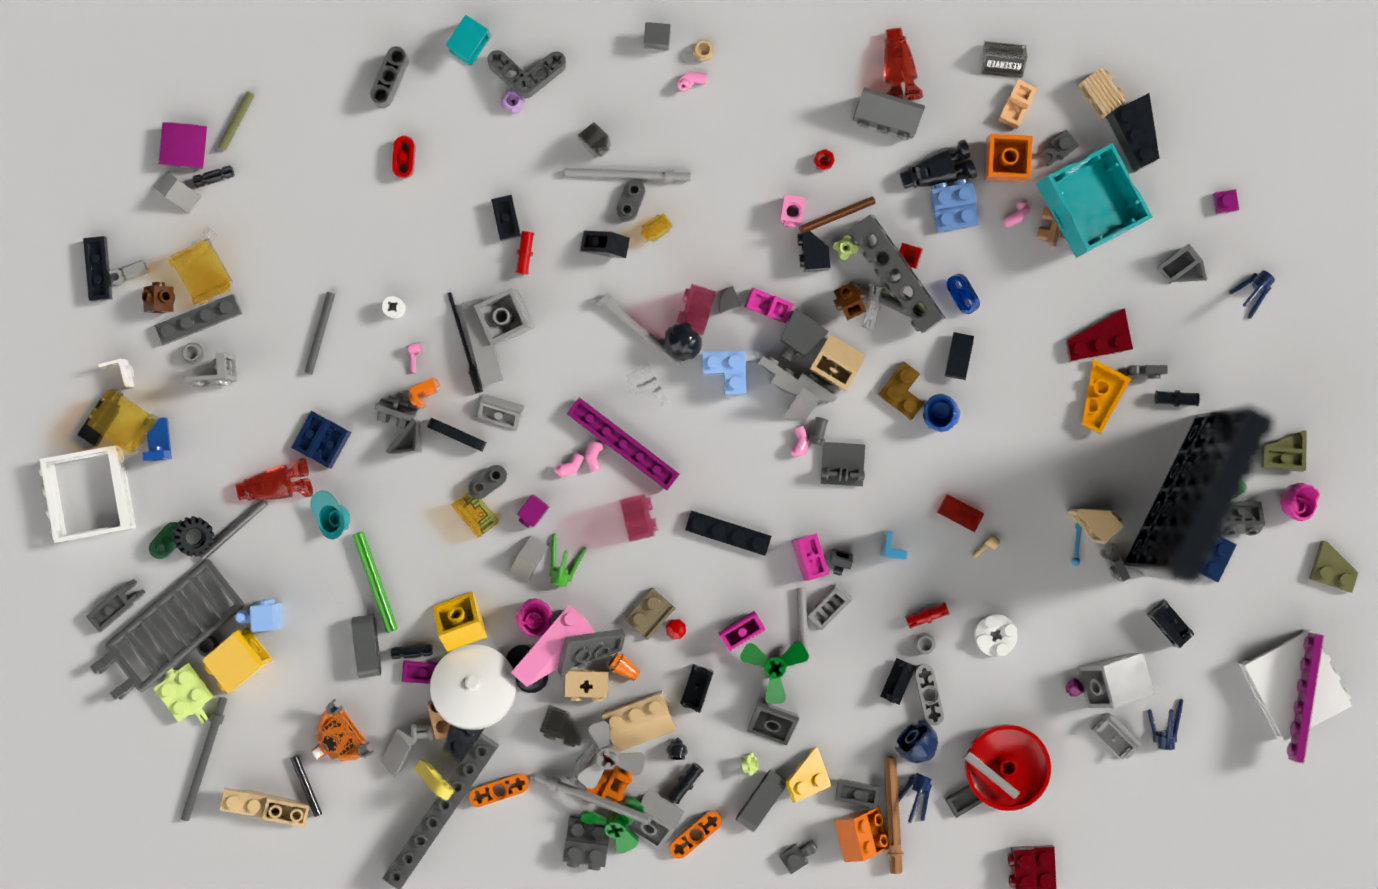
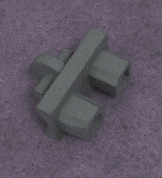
[375,392,417,429]

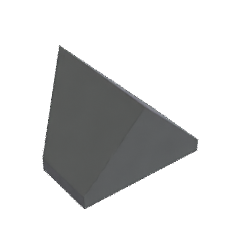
[1157,244,1207,284]
[386,419,422,454]

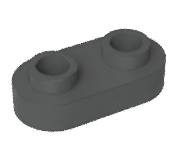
[617,180,645,222]
[468,465,507,499]

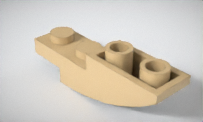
[219,787,310,827]

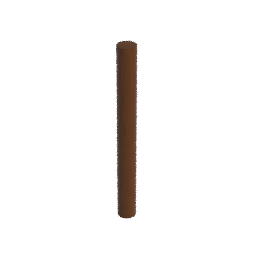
[799,196,876,234]

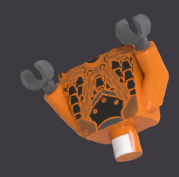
[311,699,374,761]

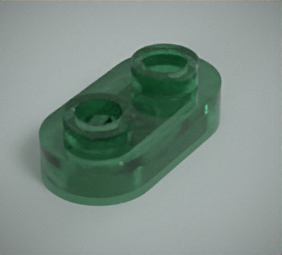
[149,522,179,559]

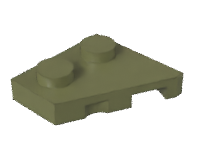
[1261,430,1307,472]
[1309,541,1358,593]

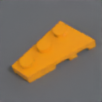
[1081,359,1131,435]

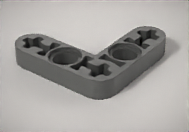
[487,50,566,99]

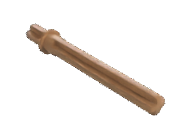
[884,756,904,874]

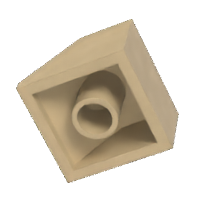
[1067,509,1124,544]

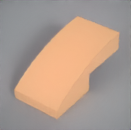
[998,79,1037,129]

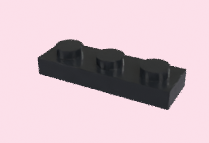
[83,236,113,302]

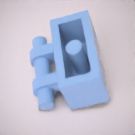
[236,599,283,632]

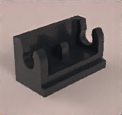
[1147,599,1194,648]
[680,664,714,713]

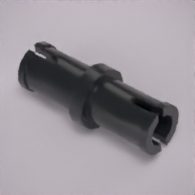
[1154,390,1200,407]
[668,762,704,804]

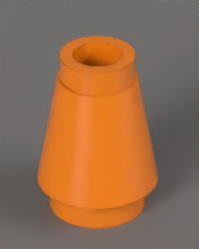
[608,652,640,681]

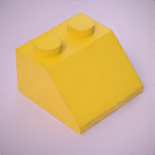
[433,592,487,652]

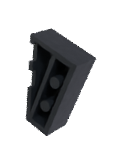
[1106,93,1160,173]

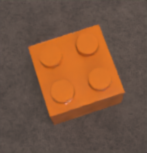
[984,134,1033,183]

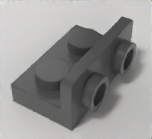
[1222,502,1265,536]

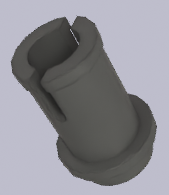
[809,417,828,445]

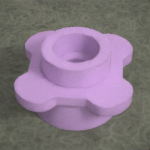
[501,89,525,114]

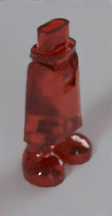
[884,28,923,101]
[236,458,313,501]

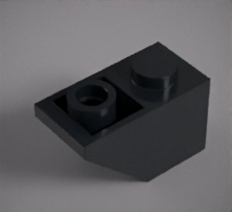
[797,231,831,272]

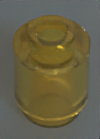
[640,213,673,243]

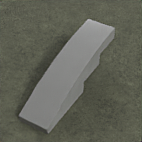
[462,298,503,386]

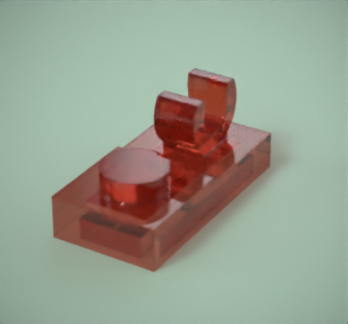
[936,494,984,532]

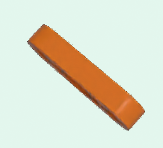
[469,773,529,807]
[670,810,722,859]

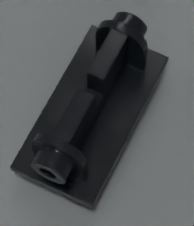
[880,658,916,705]

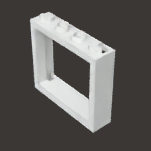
[39,445,136,543]

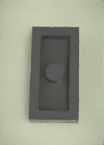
[835,778,881,809]

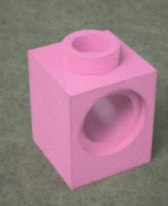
[780,194,806,228]

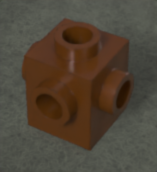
[142,282,175,314]
[833,282,867,321]

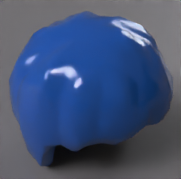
[923,394,960,432]

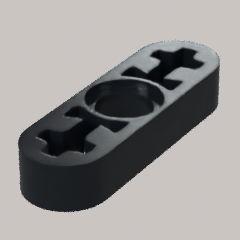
[427,417,487,452]

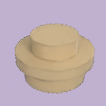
[693,40,714,61]

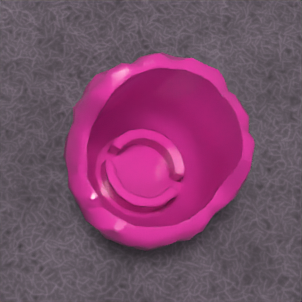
[1280,483,1320,521]
[515,598,553,637]

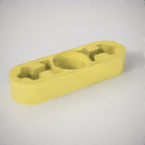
[414,759,454,800]

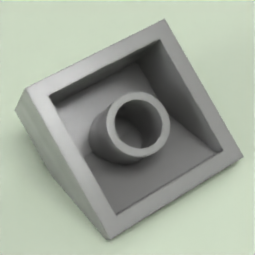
[474,288,534,345]
[627,789,684,850]

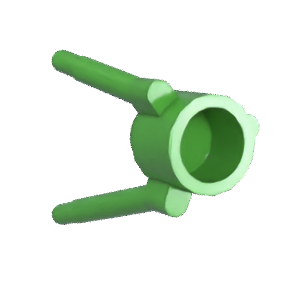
[549,533,587,587]

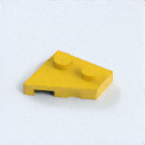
[785,747,831,802]

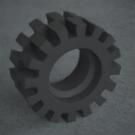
[172,516,215,557]

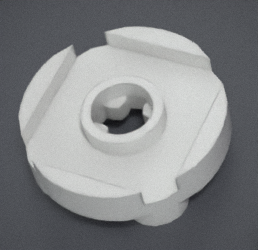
[974,614,1017,657]

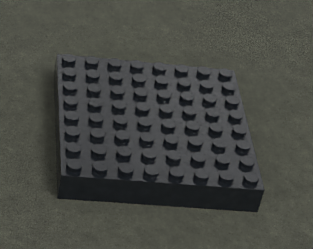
[1124,405,1274,584]

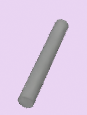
[797,588,808,651]
[964,752,1020,799]

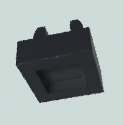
[830,549,853,576]

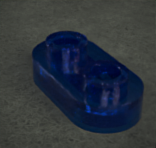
[947,274,980,314]

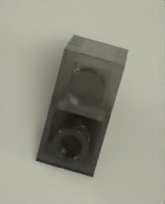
[578,122,611,158]
[540,705,582,747]

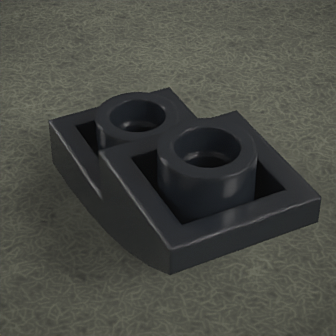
[945,332,974,380]

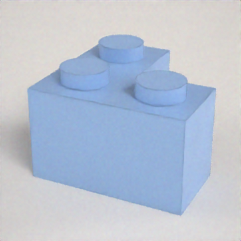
[702,351,747,395]

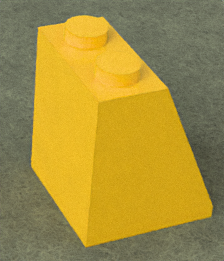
[202,627,273,694]

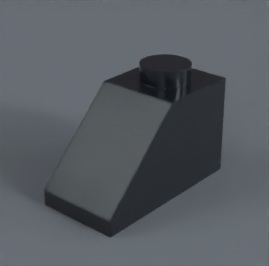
[580,231,630,258]

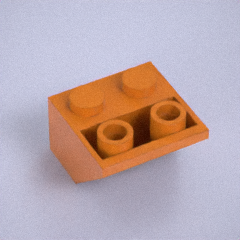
[834,807,889,862]

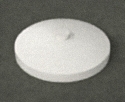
[430,645,516,730]

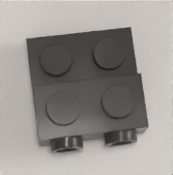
[563,816,609,870]

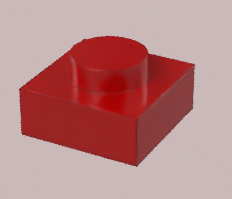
[900,243,923,269]

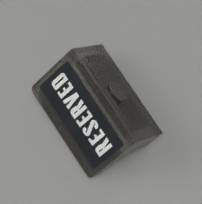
[981,41,1027,78]

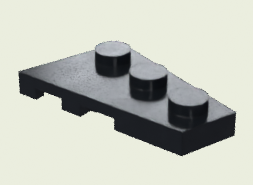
[442,725,485,763]

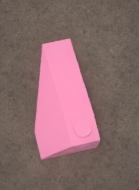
[511,605,595,687]

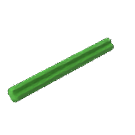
[353,532,398,633]

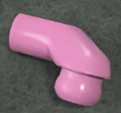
[677,72,707,91]
[1003,201,1030,228]
[791,426,810,457]
[585,440,604,472]
[554,453,584,477]

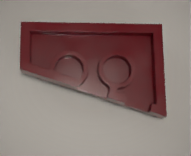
[1066,308,1133,362]

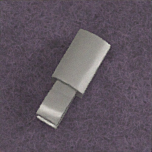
[109,260,149,285]

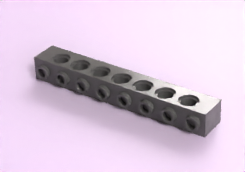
[382,733,499,889]

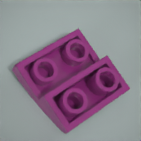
[158,122,207,169]

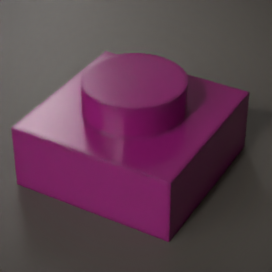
[1213,189,1239,214]

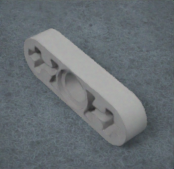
[914,664,944,726]

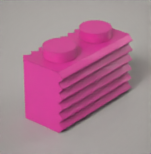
[718,611,765,651]

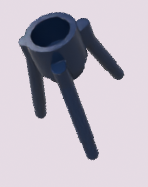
[1229,270,1275,319]
[1148,699,1184,750]
[898,773,932,823]

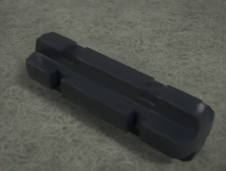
[192,166,235,188]
[391,644,433,659]

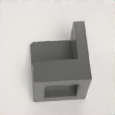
[643,22,671,50]

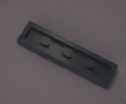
[685,510,772,556]

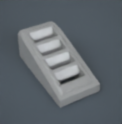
[807,583,852,630]

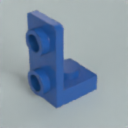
[142,417,172,461]

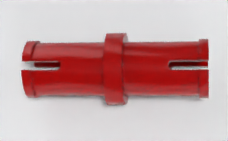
[515,231,535,275]
[905,602,950,629]

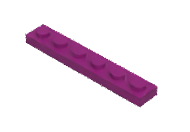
[567,397,680,490]
[1287,632,1324,763]

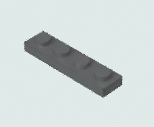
[155,294,242,345]

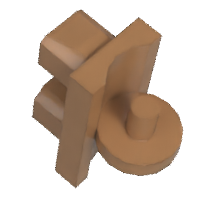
[1037,207,1065,247]

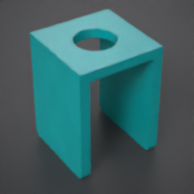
[446,14,491,66]

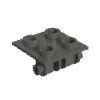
[821,442,865,487]

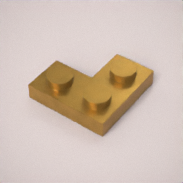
[878,361,924,420]

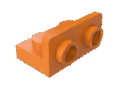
[408,378,441,408]

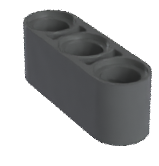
[370,46,409,108]
[351,614,381,678]
[735,769,786,832]

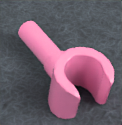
[408,342,422,373]

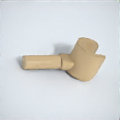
[972,535,1001,558]

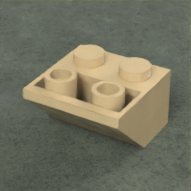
[809,334,866,392]

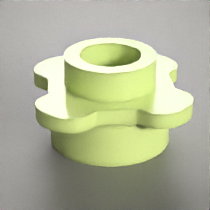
[833,235,858,260]
[742,753,758,776]

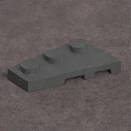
[557,629,626,676]

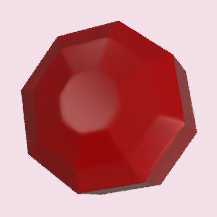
[814,149,835,171]
[666,619,686,640]

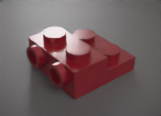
[1008,845,1057,889]

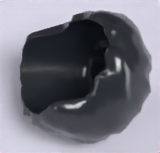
[665,322,703,361]

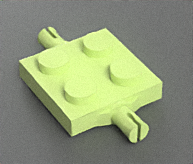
[153,661,215,724]

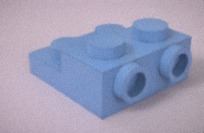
[929,179,979,233]

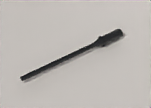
[447,292,483,394]

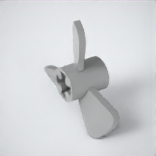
[578,721,645,789]

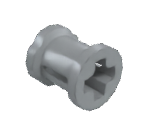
[411,722,435,742]

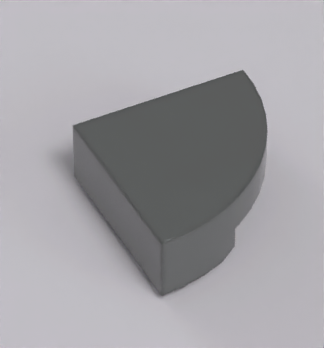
[719,286,741,313]

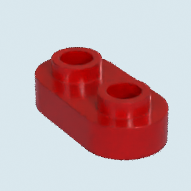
[392,136,416,179]

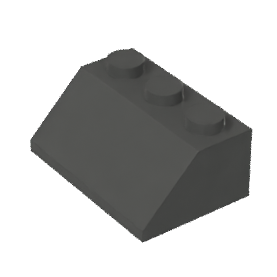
[853,87,925,140]

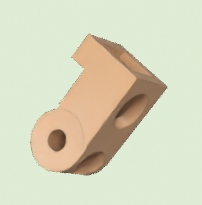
[427,701,451,740]

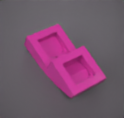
[744,288,793,323]

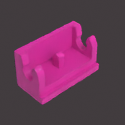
[791,534,829,581]

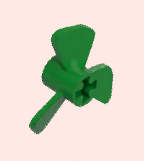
[740,641,809,704]
[581,797,645,853]

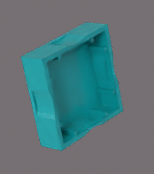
[1036,143,1153,258]

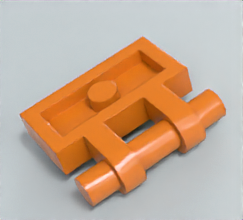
[585,754,633,804]

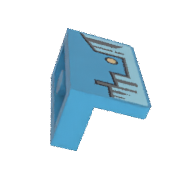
[880,531,907,560]

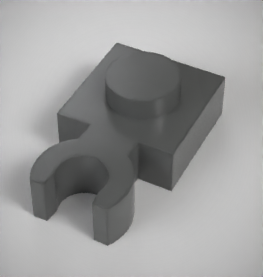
[1039,129,1080,166]
[1127,365,1168,379]

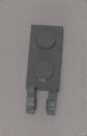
[86,579,146,633]

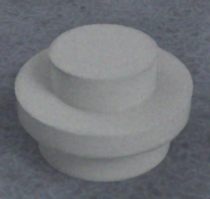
[182,343,204,364]
[914,633,936,654]

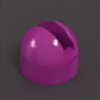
[1065,678,1084,697]

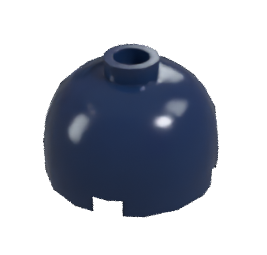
[895,720,938,764]

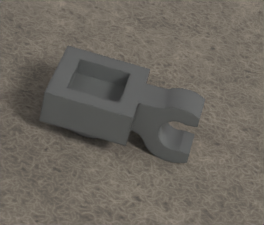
[1100,545,1130,582]
[779,840,818,874]

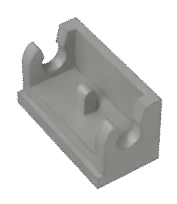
[1092,712,1143,759]

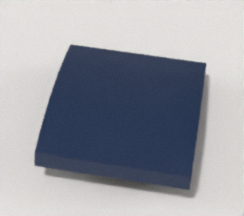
[291,411,352,469]

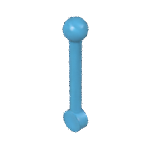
[1072,523,1083,566]

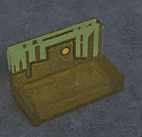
[451,492,499,538]

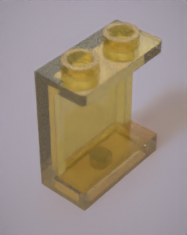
[168,237,233,305]
[87,389,159,454]

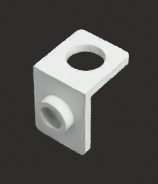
[98,358,134,388]

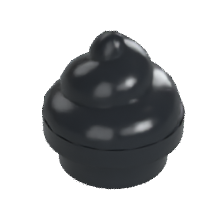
[666,737,688,760]

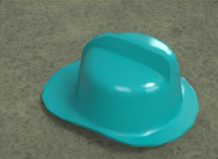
[310,490,350,540]

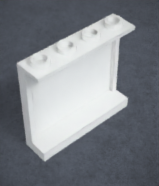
[1238,629,1352,741]

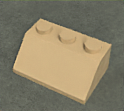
[602,691,677,752]

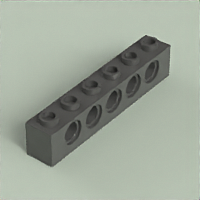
[849,214,946,333]

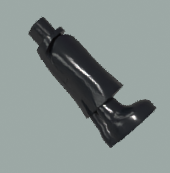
[899,139,977,189]

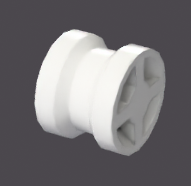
[382,296,406,319]

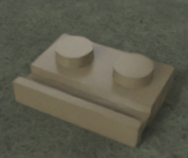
[625,588,676,640]

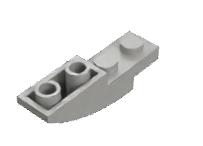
[758,355,837,402]

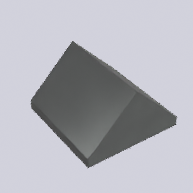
[747,700,799,745]

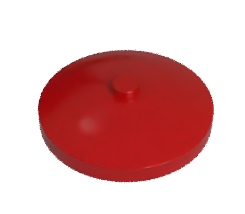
[965,724,1051,811]

